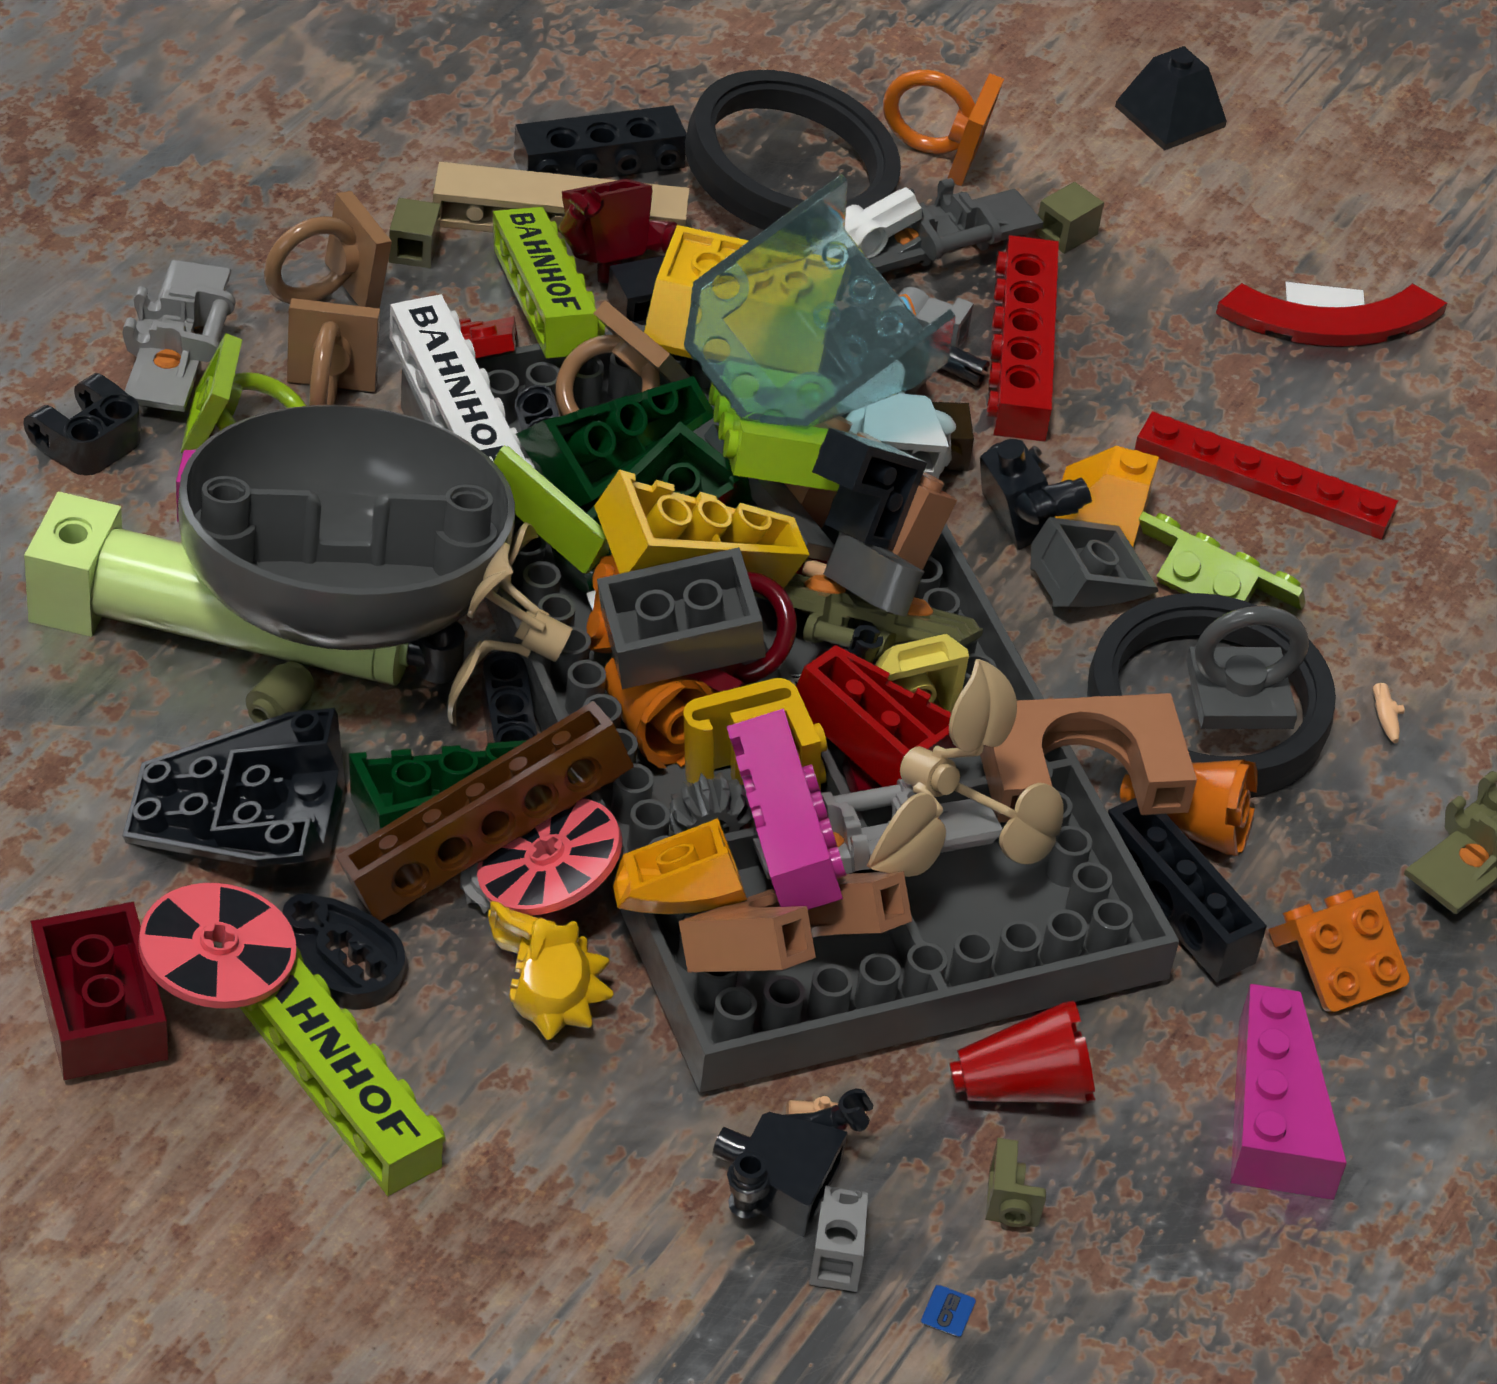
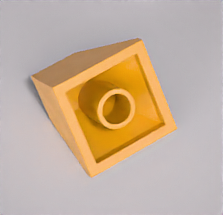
[1055,446,1159,548]

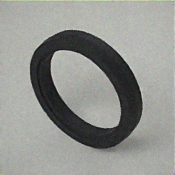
[685,70,901,241]
[1087,593,1336,798]

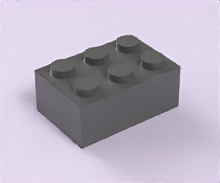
[597,547,766,689]

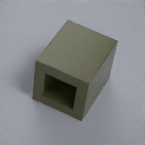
[1035,181,1104,254]
[389,198,441,269]

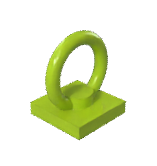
[180,333,306,453]

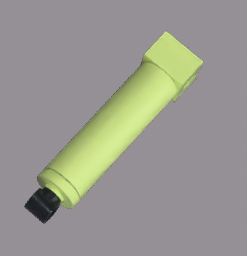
[24,491,465,686]

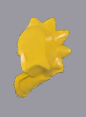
[488,901,614,1040]

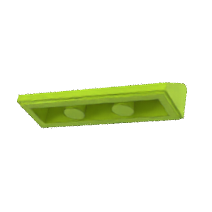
[494,445,609,574]

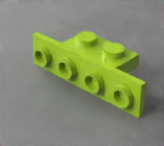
[1139,511,1306,610]

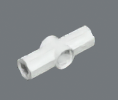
[800,187,922,262]

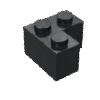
[812,427,927,550]

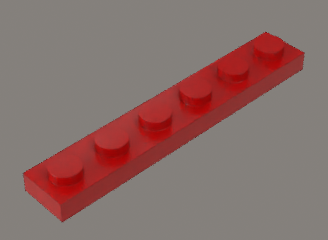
[1134,411,1398,540]

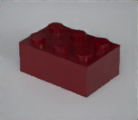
[30,902,168,1080]

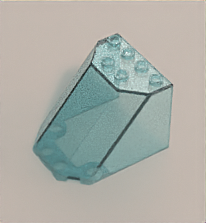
[684,174,956,429]

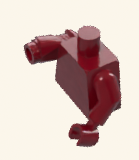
[559,179,678,283]

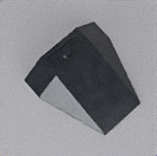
[122,707,345,867]

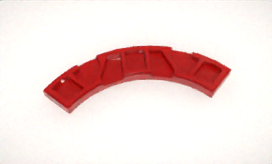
[1216,283,1447,346]

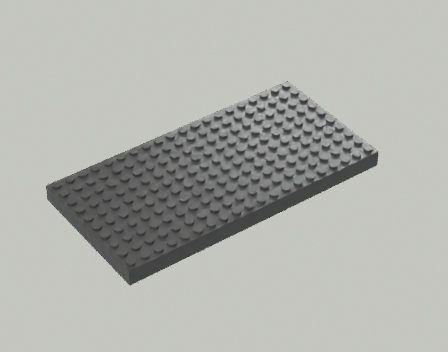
[401,318,1179,1093]

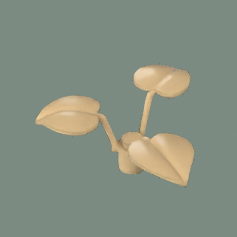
[447,522,573,727]
[866,659,1064,877]

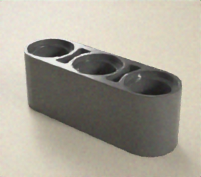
[823,532,924,617]

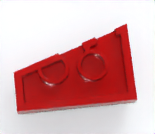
[459,316,517,358]

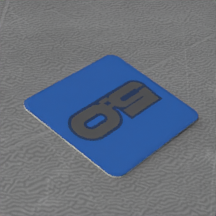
[921,1285,976,1337]

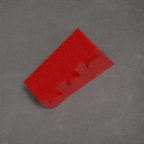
[796,645,957,787]

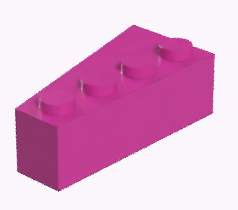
[726,708,847,910]
[1230,984,1347,1200]

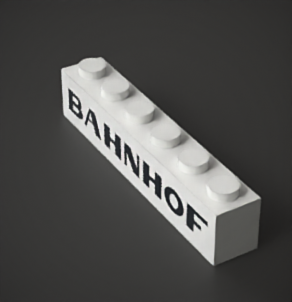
[389,294,535,469]

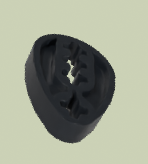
[282,893,405,1010]

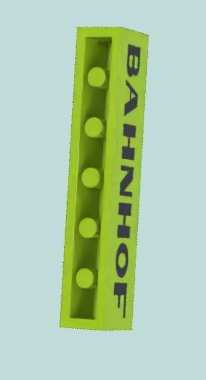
[493,207,605,358]
[239,946,446,1196]

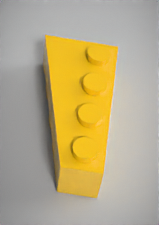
[594,470,810,589]

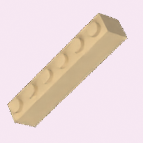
[433,162,689,238]

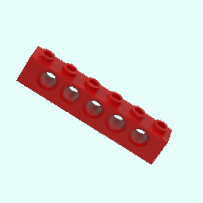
[987,235,1059,442]

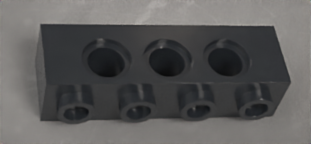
[514,105,686,178]
[1108,798,1267,982]

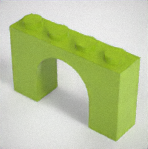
[709,364,844,491]

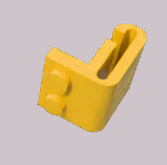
[683,678,827,791]

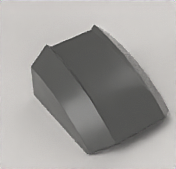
[1030,517,1158,608]

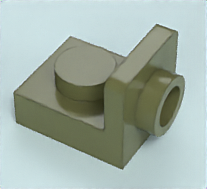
[985,1138,1046,1227]

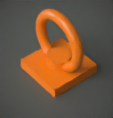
[883,70,1004,186]

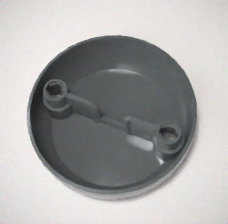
[178,405,515,650]

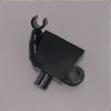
[980,439,1092,550]
[712,1088,874,1237]

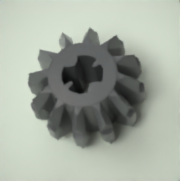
[669,772,753,834]

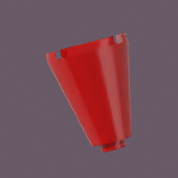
[949,1000,1096,1104]

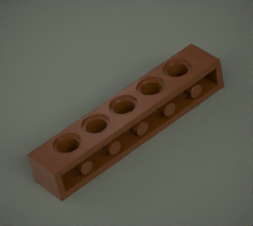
[336,701,634,921]

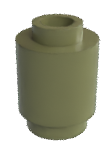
[245,661,314,724]

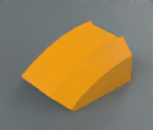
[613,818,747,914]

